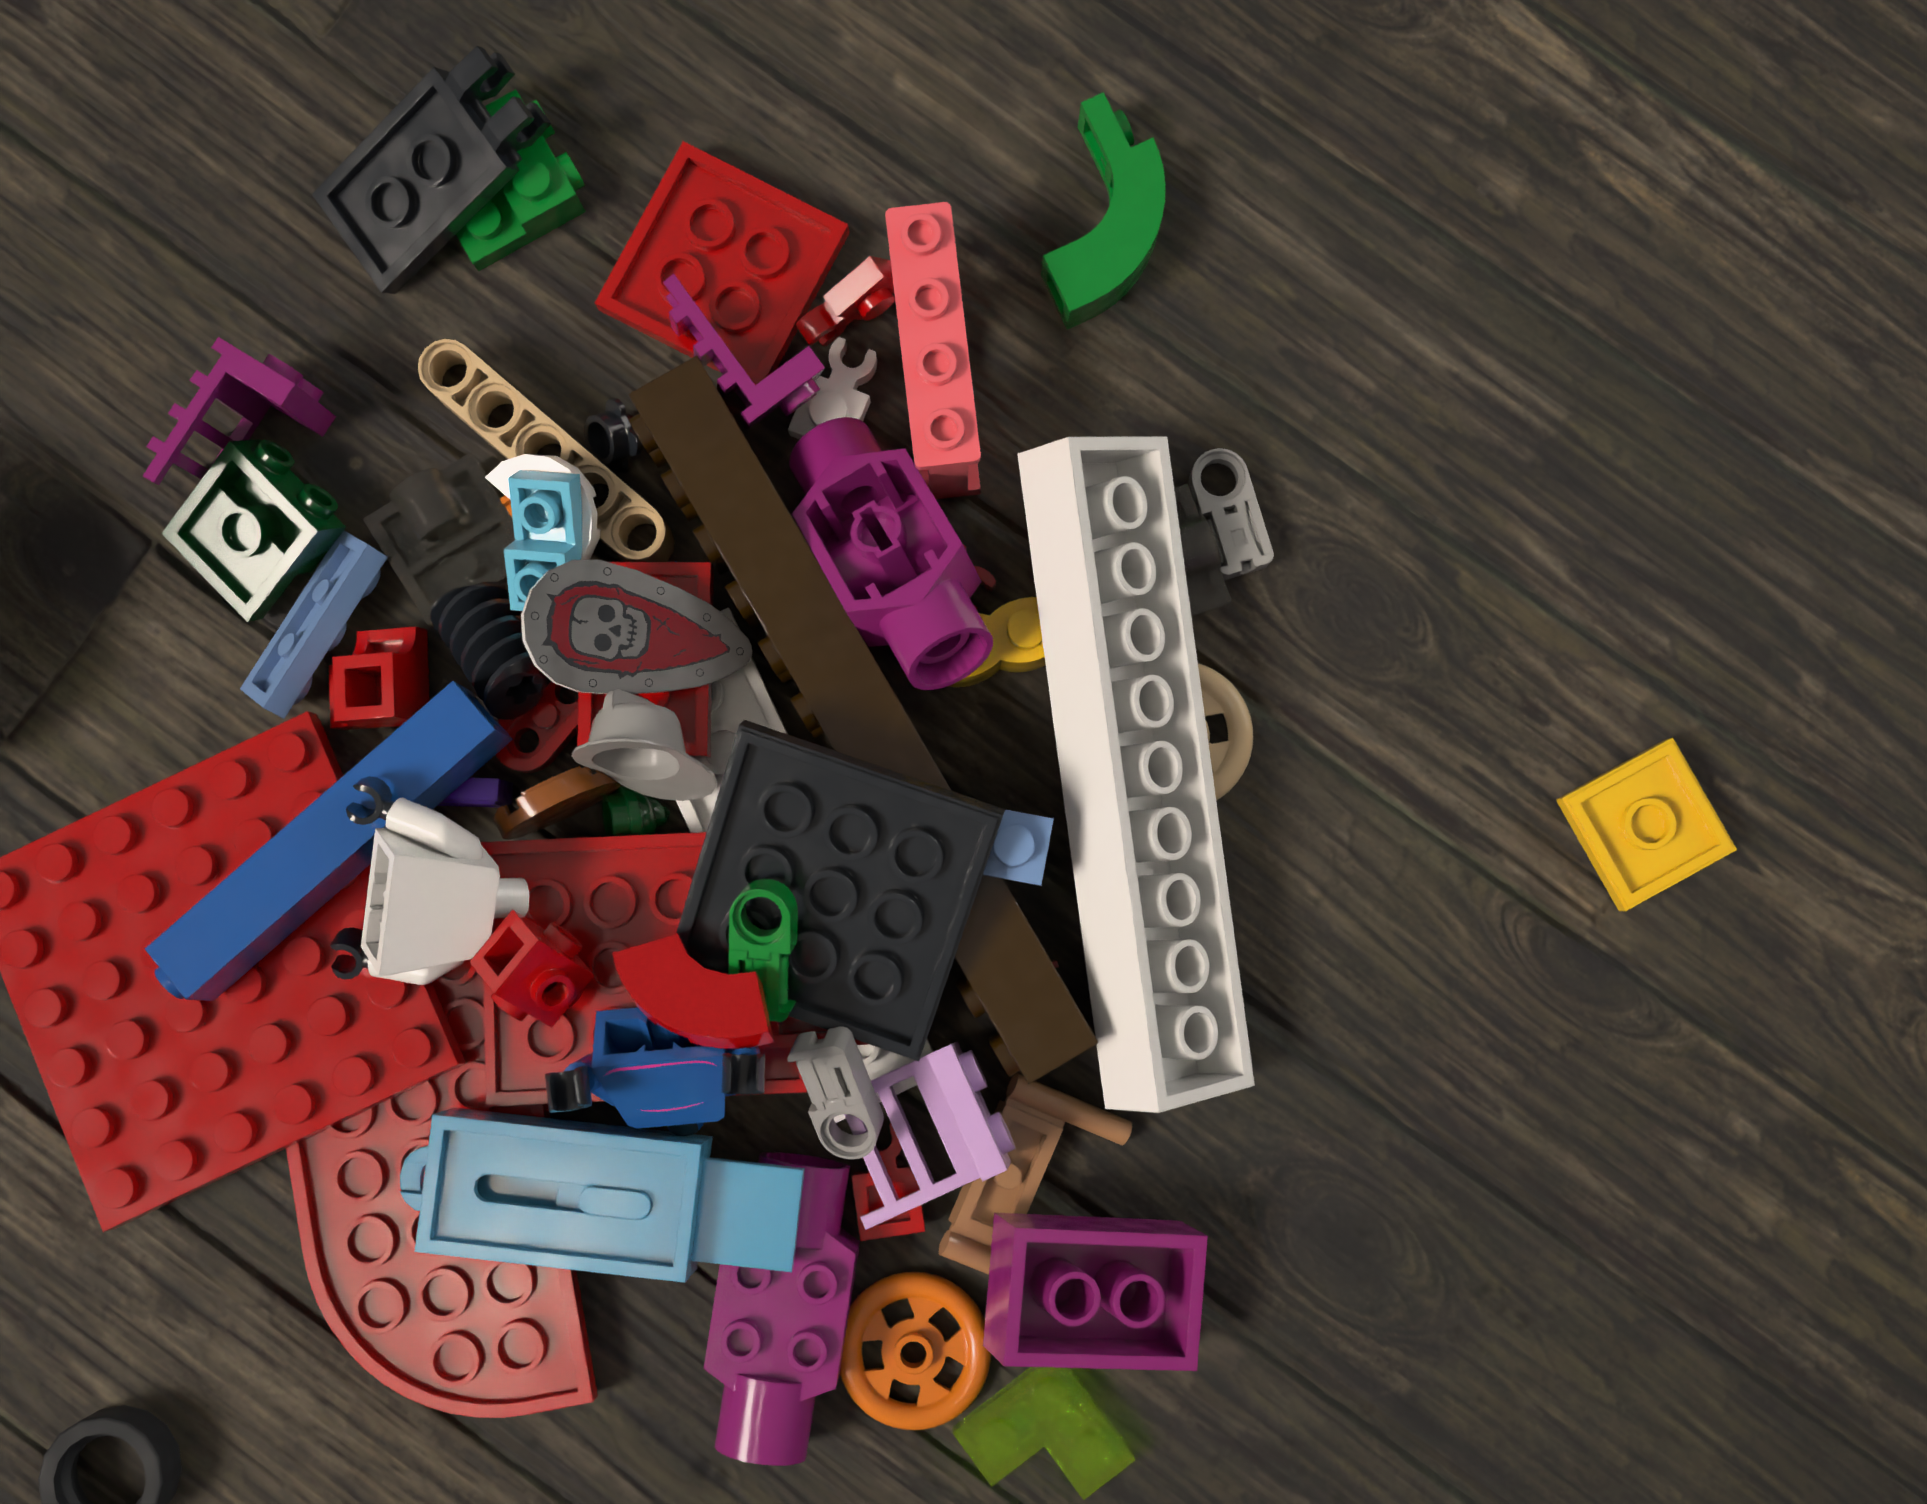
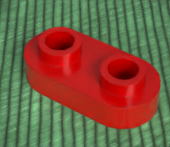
[496,681,578,773]

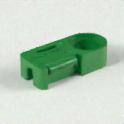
[729,879,798,1022]

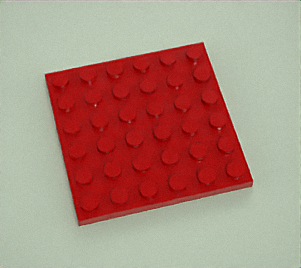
[0,711,466,1232]

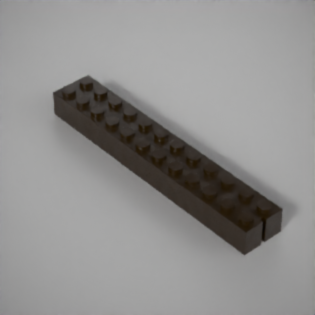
[628,355,1098,1084]

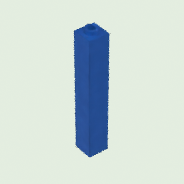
[145,681,513,1001]

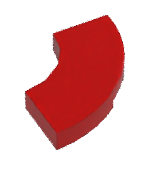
[612,933,774,1049]

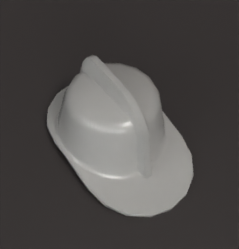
[572,689,717,801]

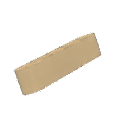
[418,339,675,562]

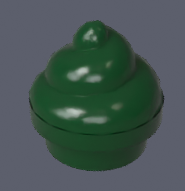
[602,786,670,837]

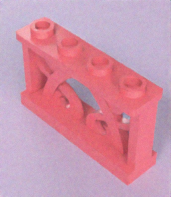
[885,202,981,499]

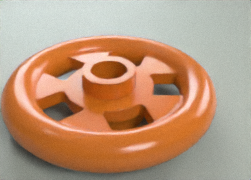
[840,1272,991,1430]

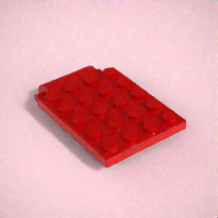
[480,832,868,1106]

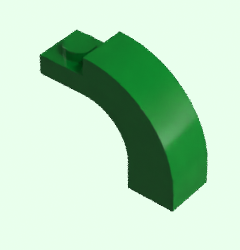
[1041,92,1165,330]

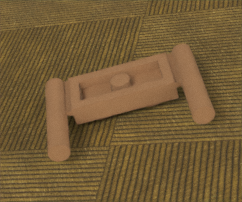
[939,1073,1132,1275]

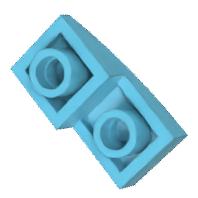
[504,470,582,611]

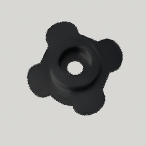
[584,398,642,472]

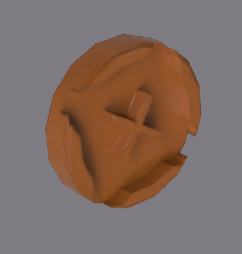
[493,766,621,840]

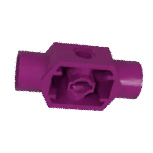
[789,417,993,690]
[704,1152,860,1466]

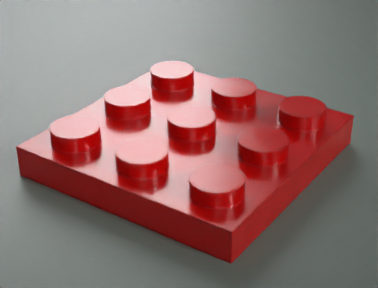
[595,141,850,385]

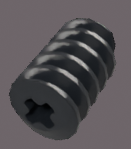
[430,582,551,720]

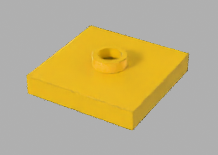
[1556,738,1737,911]

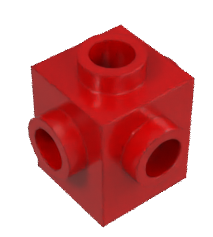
[470,909,595,1028]

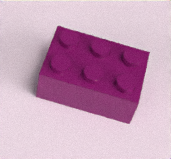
[983,1212,1208,1371]

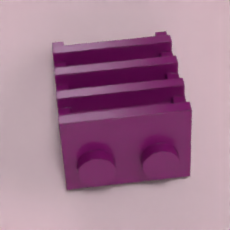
[663,274,825,430]
[143,337,336,485]

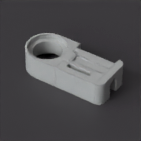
[1188,448,1274,580]
[787,1027,884,1159]

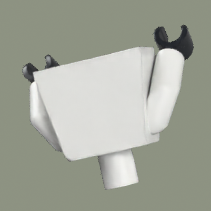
[330,776,529,985]

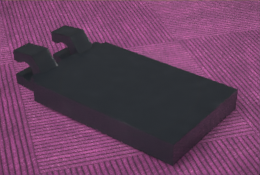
[312,46,551,294]

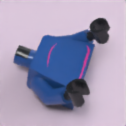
[545,1007,765,1136]

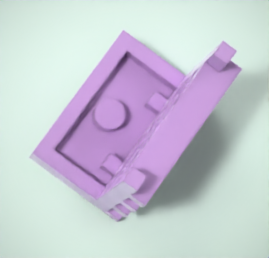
[844,1041,1016,1230]

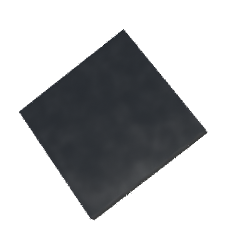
[676,720,1005,1062]

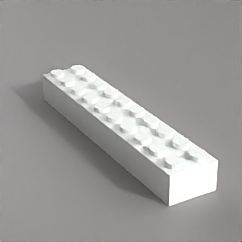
[1017,437,1255,1113]

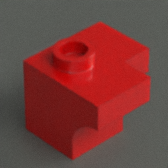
[329,626,430,730]

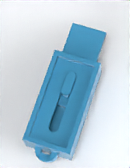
[400,1107,805,1283]

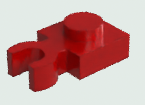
[795,256,895,346]
[851,1122,926,1241]

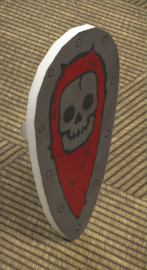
[521,559,752,694]

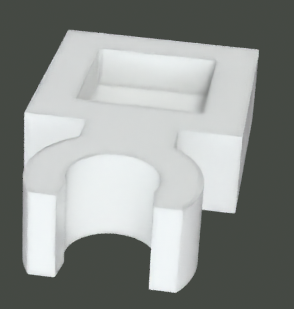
[788,337,877,439]

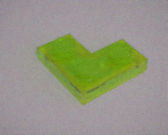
[952,1367,1136,1500]

